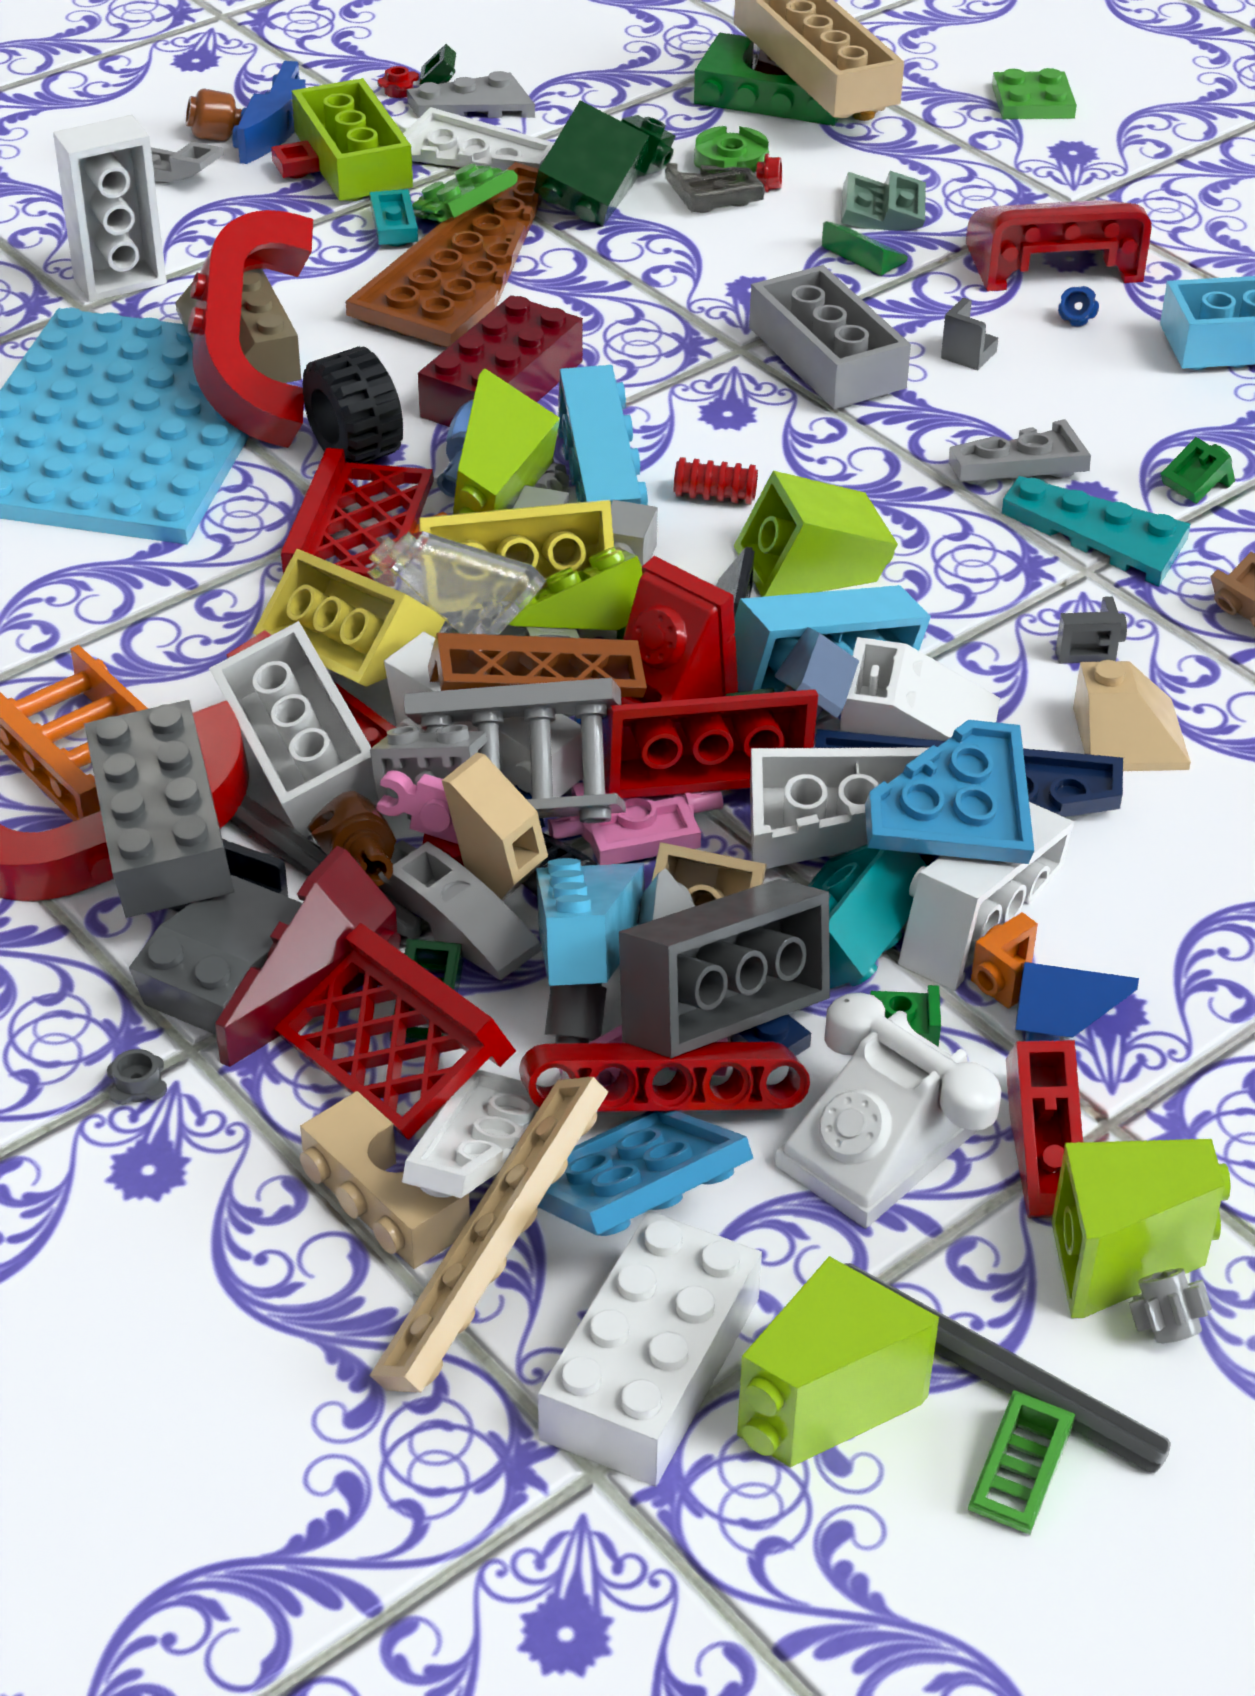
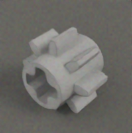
[1128,1268,1212,1344]

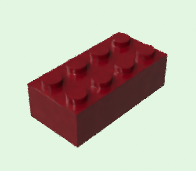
[418,295,583,427]

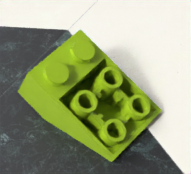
[495,547,642,630]

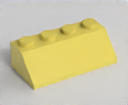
[419,500,614,613]
[253,549,446,687]

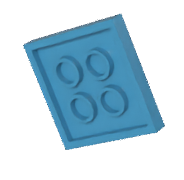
[537,1111,754,1236]

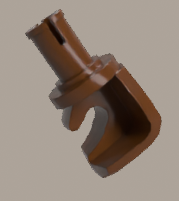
[307,791,397,886]

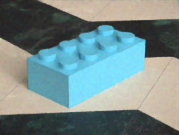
[1160,276,1255,370]

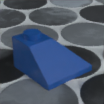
[1015,962,1139,1041]

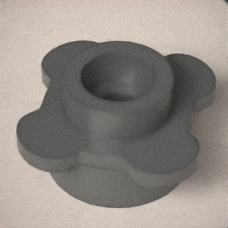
[107,1049,167,1105]

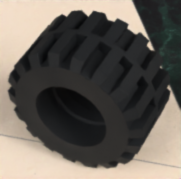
[302,346,403,464]

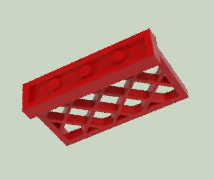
[281,448,434,587]
[274,923,516,1140]

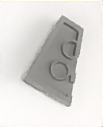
[407,71,535,119]
[949,419,1091,485]

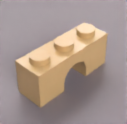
[300,1091,470,1269]

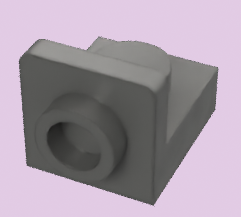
[1055,596,1127,664]

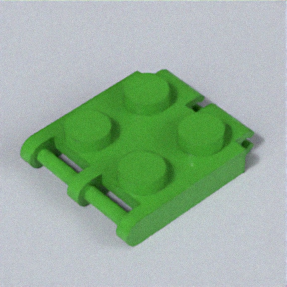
[412,164,518,222]

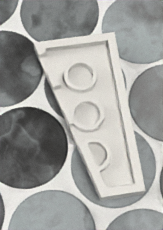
[403,107,554,171]

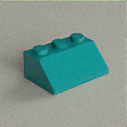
[808,844,927,989]

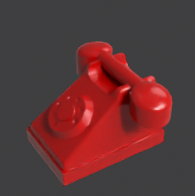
[621,556,738,705]

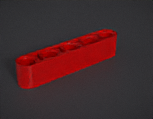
[519,1042,810,1112]

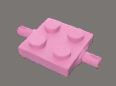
[547,782,723,865]

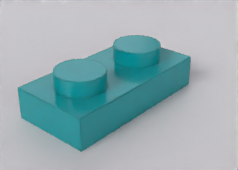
[370,189,418,247]

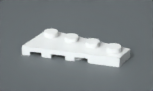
[402,1069,545,1198]

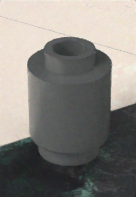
[544,983,607,1043]

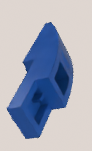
[232,61,306,164]

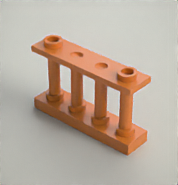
[0,645,148,821]

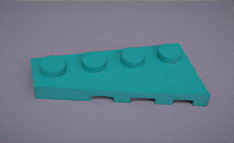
[1001,476,1191,587]

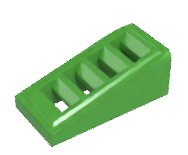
[968,1390,1075,1535]

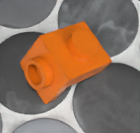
[971,912,1038,1009]

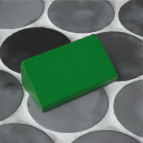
[822,221,908,276]

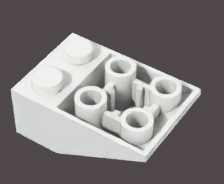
[840,637,1000,741]

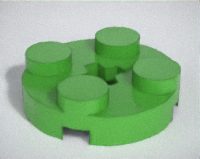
[694,126,769,183]

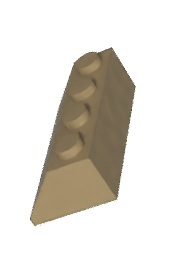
[175,269,302,383]

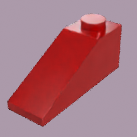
[1005,1040,1083,1218]

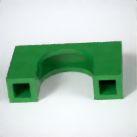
[694,32,839,126]

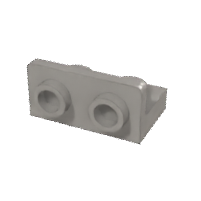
[370,724,487,802]

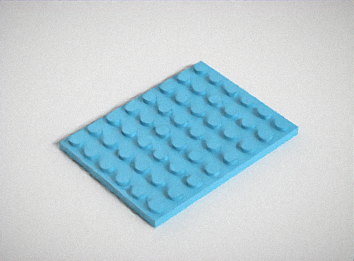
[0,307,249,545]

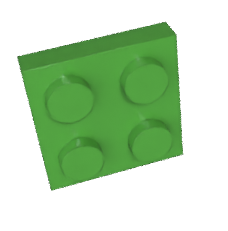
[992,68,1077,119]

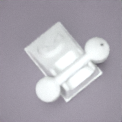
[775,992,1001,1229]

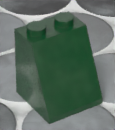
[534,100,649,227]

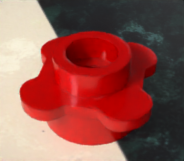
[377,66,419,98]

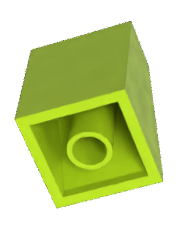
[453,368,560,514]
[733,470,898,597]
[1051,1139,1231,1318]
[737,1256,939,1468]

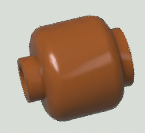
[185,89,242,141]

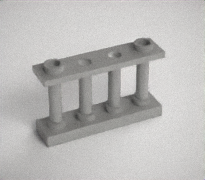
[404,678,626,823]

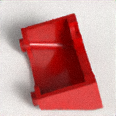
[966,200,1152,291]

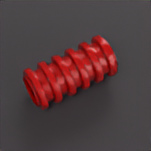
[673,457,758,505]

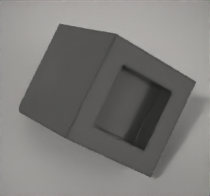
[941,298,999,370]

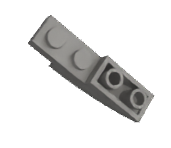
[378,840,542,980]

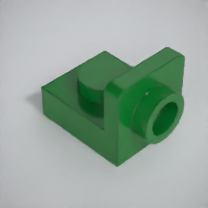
[1160,437,1236,504]

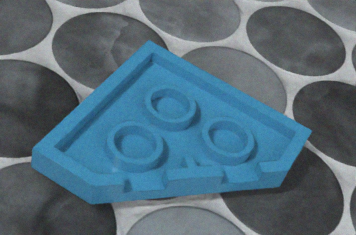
[865,719,1035,864]

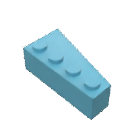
[558,364,648,505]
[733,585,931,692]
[536,858,645,986]

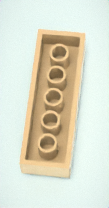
[734,0,904,118]

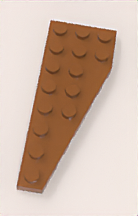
[345,162,543,347]

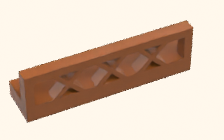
[428,633,647,698]

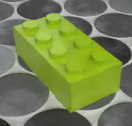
[291,78,413,201]

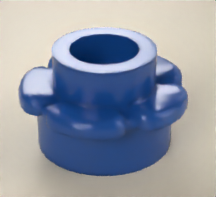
[1058,286,1099,327]

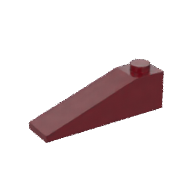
[215,846,401,1067]

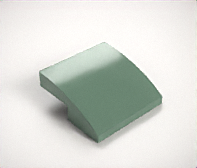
[841,170,926,231]

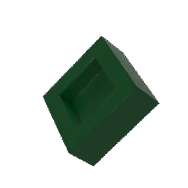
[419,44,456,85]

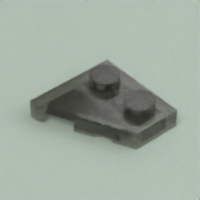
[665,163,764,213]

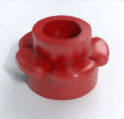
[756,154,783,192]

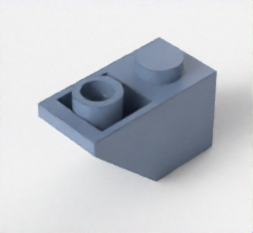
[774,627,859,718]

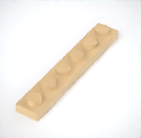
[369,1077,608,1393]

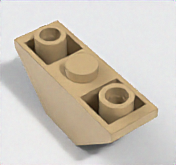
[442,752,548,901]

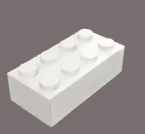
[53,114,167,302]
[209,621,377,837]
[538,1210,762,1487]

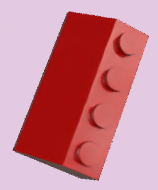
[602,689,818,799]

